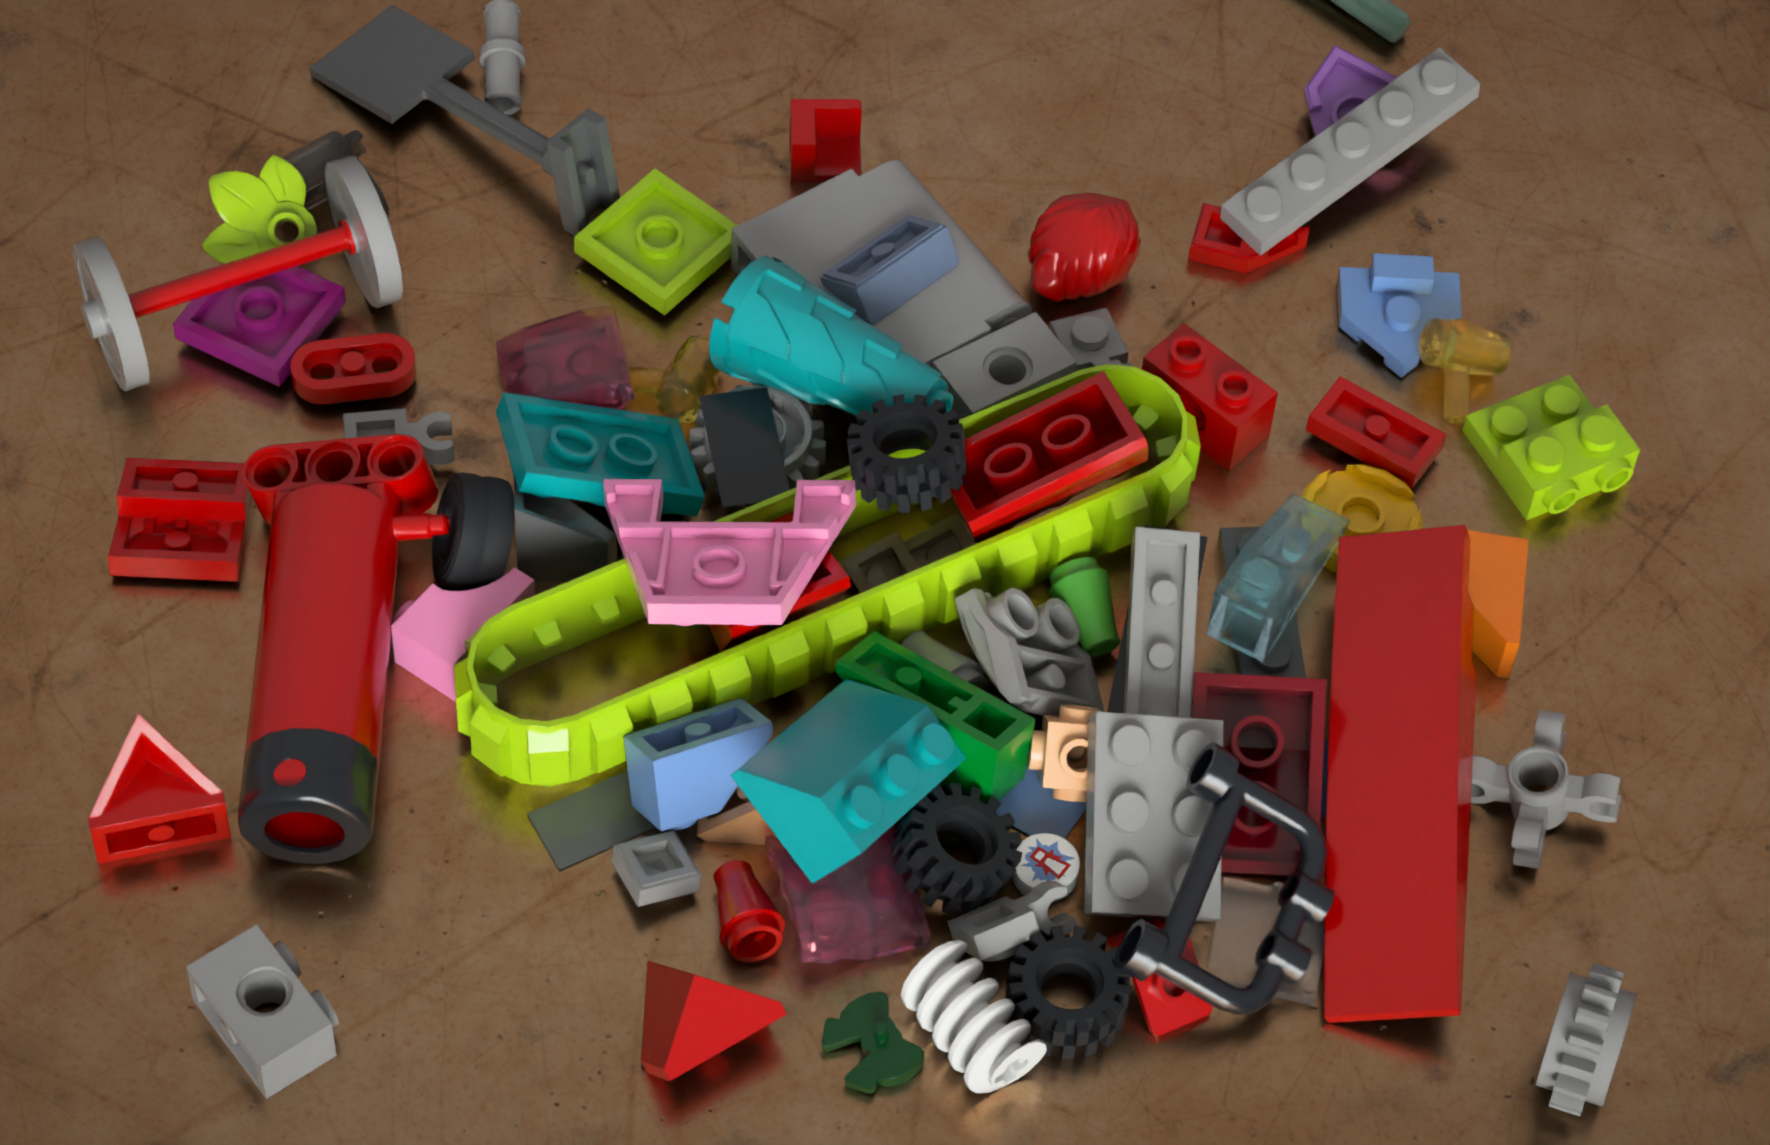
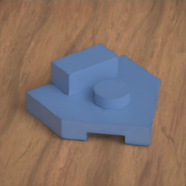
[1337,253,1462,378]

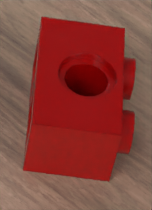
[1142,323,1278,472]

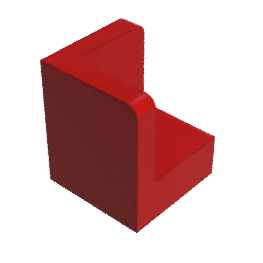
[789,99,862,183]

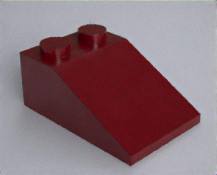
[1192,672,1327,876]

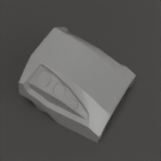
[955,588,1104,715]

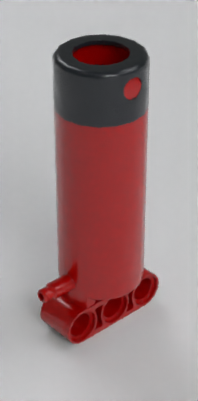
[238,434,450,864]

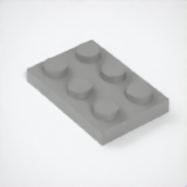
[1084,711,1223,922]

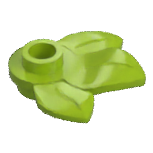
[202,155,317,264]

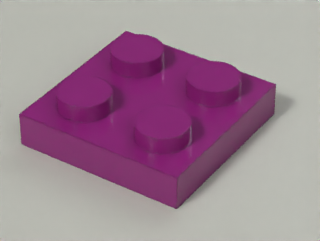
[173,263,346,387]

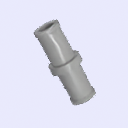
[479,0,526,115]

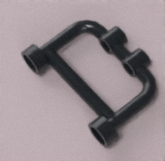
[1115,743,1334,1015]

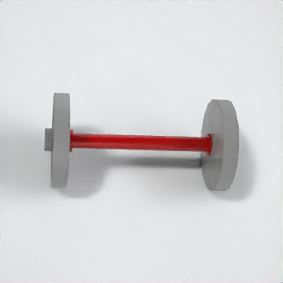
[72,155,403,391]

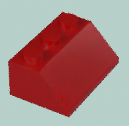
[950,371,1148,544]

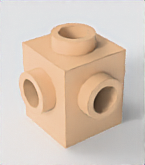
[1027,705,1099,802]

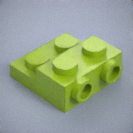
[1462,374,1640,521]

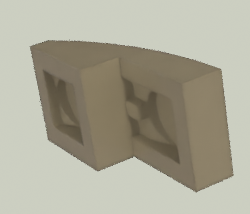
[841,513,975,594]

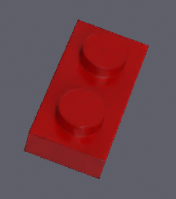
[1306,376,1446,489]

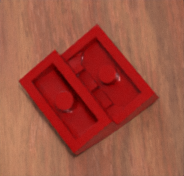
[108,458,251,582]

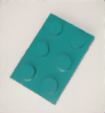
[496,392,705,517]

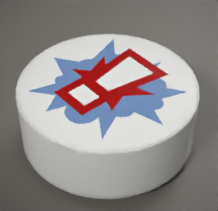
[1012,833,1080,902]

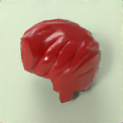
[1028,193,1141,302]

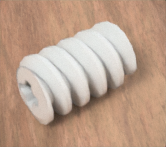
[900,940,1047,1093]

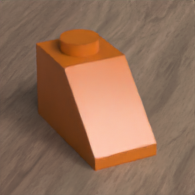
[1467,530,1529,679]

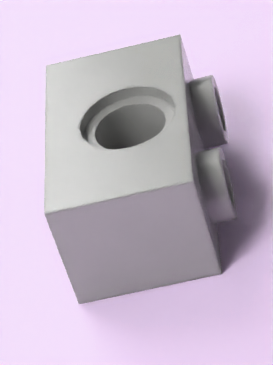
[932,312,1077,420]
[186,924,339,1099]

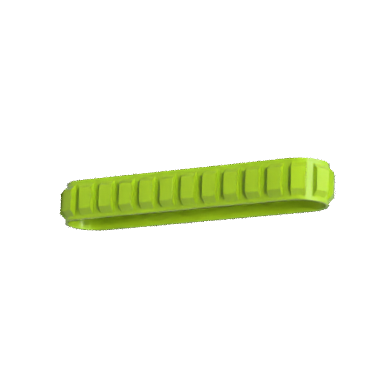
[454,364,1201,787]

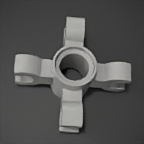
[1471,710,1621,869]

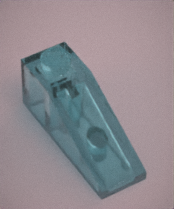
[1206,493,1350,663]

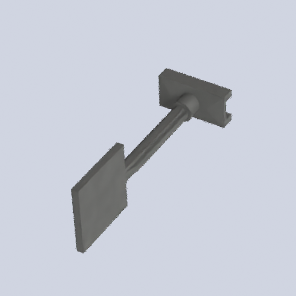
[309,5,620,236]

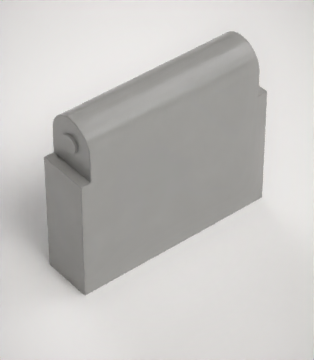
[731,160,1032,416]

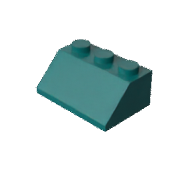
[730,679,967,884]

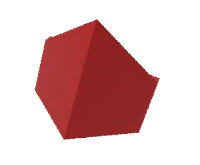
[88,714,231,864]
[641,961,787,1081]

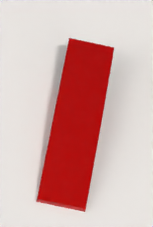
[1324,525,1477,1023]

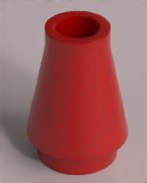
[713,860,785,962]

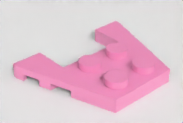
[603,479,856,626]

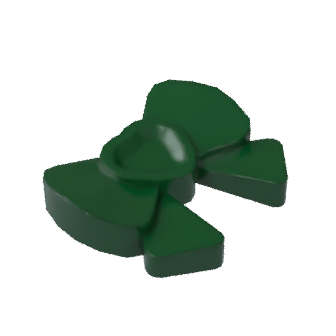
[821,991,925,1094]

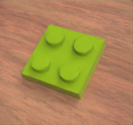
[574,168,738,316]

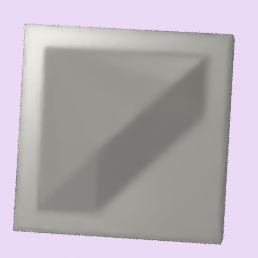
[611,830,702,907]

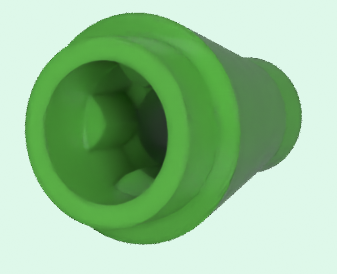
[1048,557,1121,657]

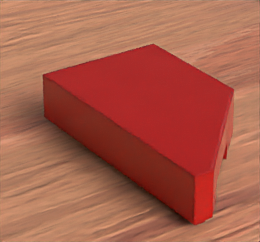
[1188,203,1310,274]

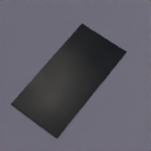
[699,387,790,508]

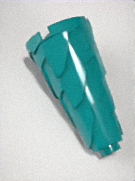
[709,255,954,415]

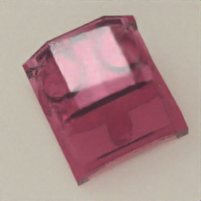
[496,306,635,410]
[765,825,931,964]

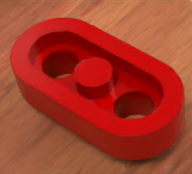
[290,333,416,404]

